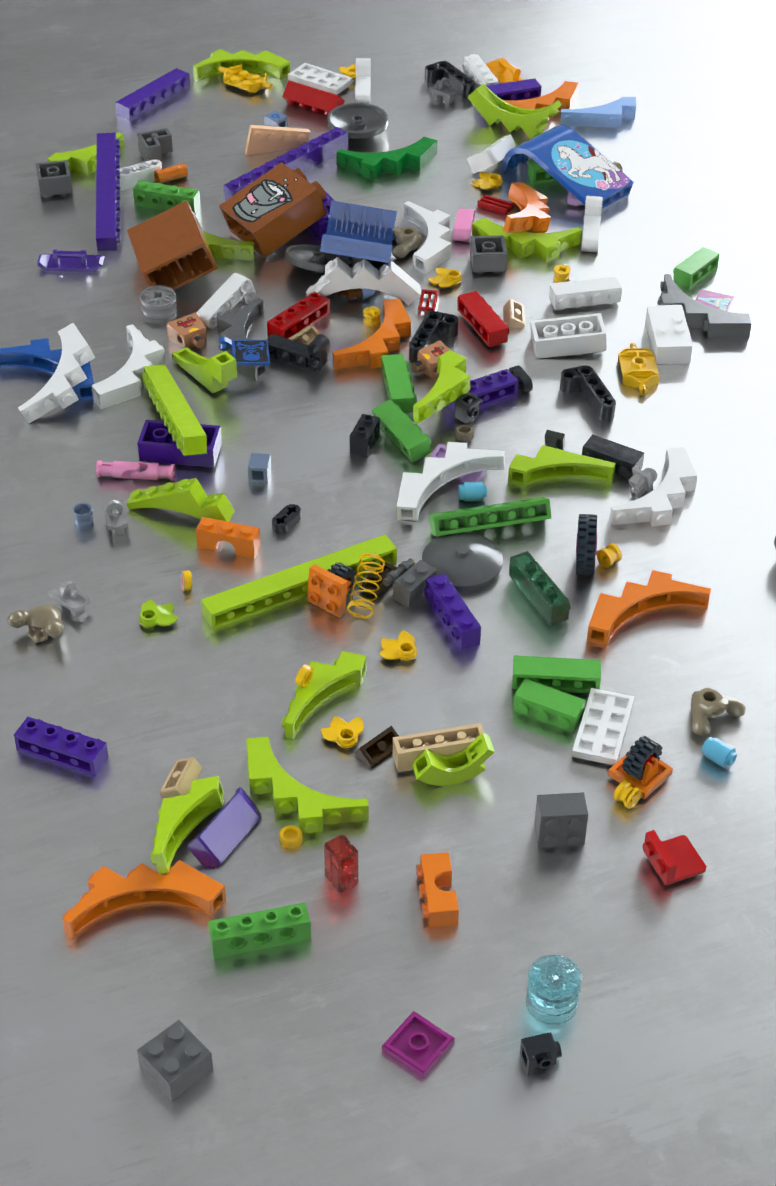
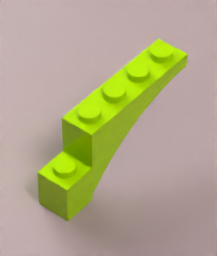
[47,132,125,175]
[203,231,255,260]
[172,347,237,393]
[413,350,470,423]
[508,445,615,487]
[126,478,235,522]
[282,651,367,739]
[150,775,225,874]

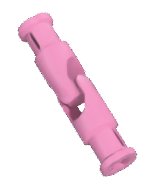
[96,460,176,481]

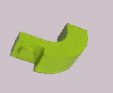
[411,733,495,786]

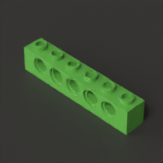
[428,497,552,536]

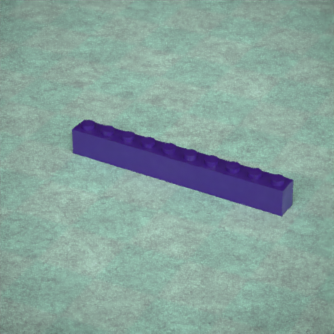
[223,127,348,202]
[96,133,121,251]

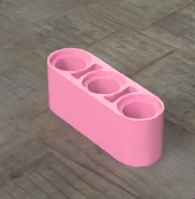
[453,208,475,242]

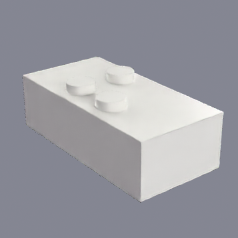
[645,305,693,364]
[530,313,607,359]

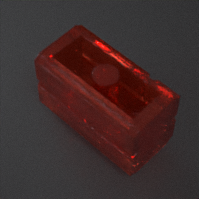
[324,835,359,892]

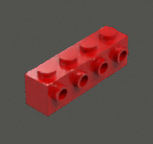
[282,80,345,117]
[457,291,510,347]
[267,292,330,339]

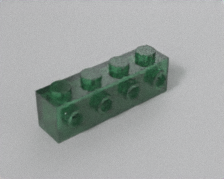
[509,551,571,626]

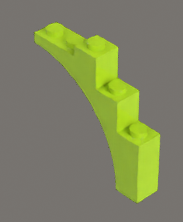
[193,49,290,81]
[468,84,562,139]
[472,217,582,262]
[246,737,369,833]

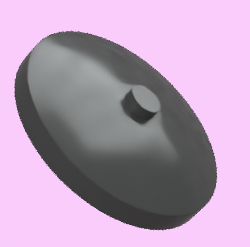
[327,103,388,139]
[285,244,353,273]
[422,532,503,592]

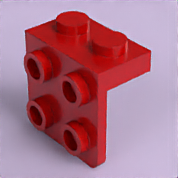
[643,830,707,886]

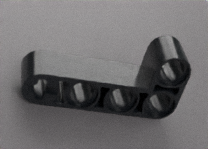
[425,61,475,99]
[409,311,459,363]
[267,334,330,372]
[560,365,616,422]

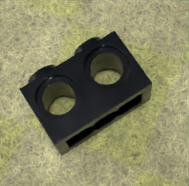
[349,414,380,458]

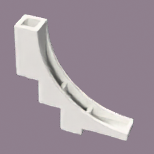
[404,201,451,274]
[306,257,421,305]
[18,323,95,424]
[92,324,165,409]
[397,442,505,521]
[609,447,698,526]

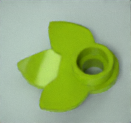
[139,599,178,627]

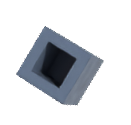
[264,110,288,128]
[248,453,271,484]

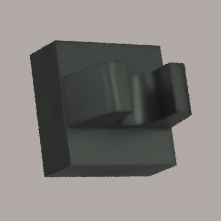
[544,430,565,450]

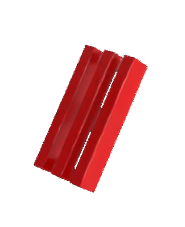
[477,194,513,215]
[418,289,439,315]

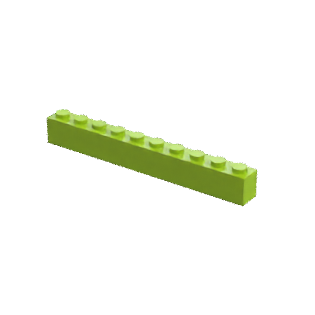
[141,365,207,456]
[201,534,397,630]

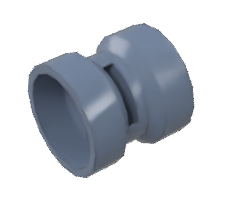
[72,503,95,531]

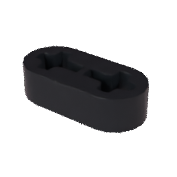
[509,365,533,393]
[272,504,301,534]

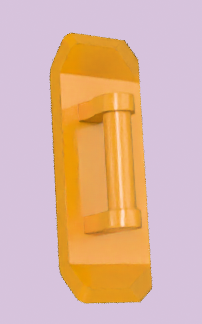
[486,58,523,84]

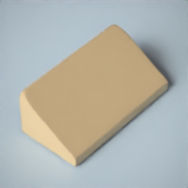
[503,298,525,328]
[288,324,320,345]
[160,757,202,797]

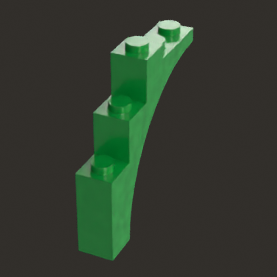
[336,137,438,180]

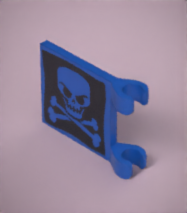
[219,337,270,366]

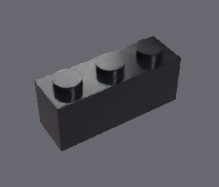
[582,434,645,479]

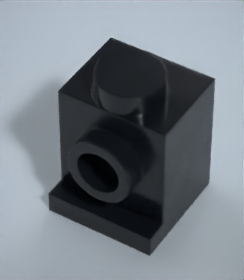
[455,392,482,424]
[520,1032,562,1075]

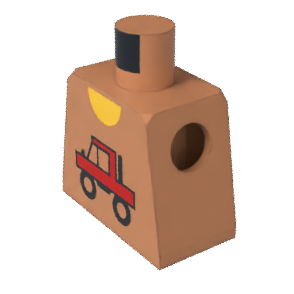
[166,313,207,349]
[412,340,449,378]

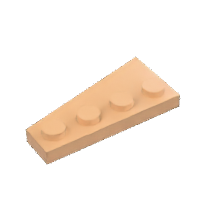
[245,125,310,156]

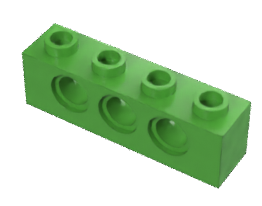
[208,902,311,959]

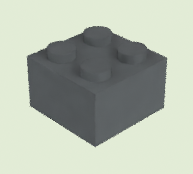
[35,160,73,197]
[470,236,507,273]
[534,792,588,847]
[137,1020,213,1101]

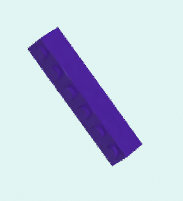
[115,68,190,121]

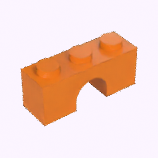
[196,517,261,559]
[416,852,459,928]

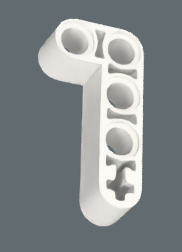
[355,58,371,104]
[467,134,516,174]
[117,160,162,191]
[581,196,603,253]
[197,273,256,329]

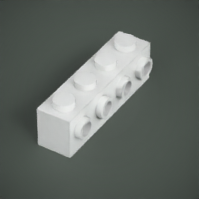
[462,54,499,89]
[549,276,623,310]

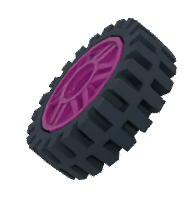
[576,514,597,575]

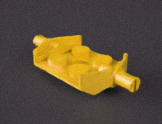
[218,65,273,93]
[617,342,659,396]

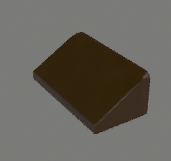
[354,725,399,768]

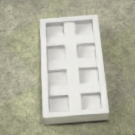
[288,63,353,95]
[572,688,634,765]

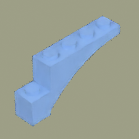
[560,96,637,128]

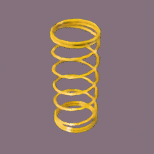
[347,553,385,619]

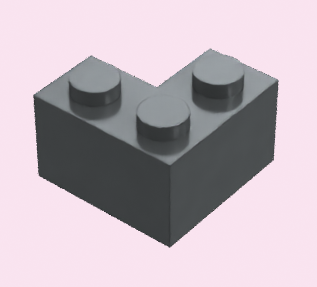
[137,128,173,162]

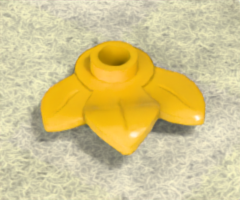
[339,64,356,80]
[471,172,503,190]
[428,268,462,288]
[379,630,417,661]
[320,716,364,748]

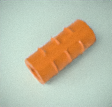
[154,163,188,183]

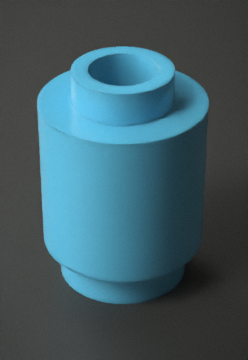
[458,482,487,502]
[701,737,737,768]

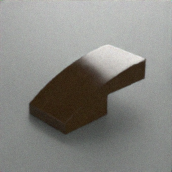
[359,562,398,598]

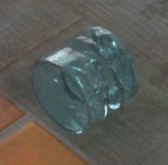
[526,955,582,1025]

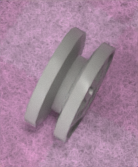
[140,285,177,319]

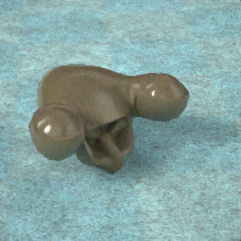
[392,227,424,259]
[7,604,64,644]
[691,688,746,736]

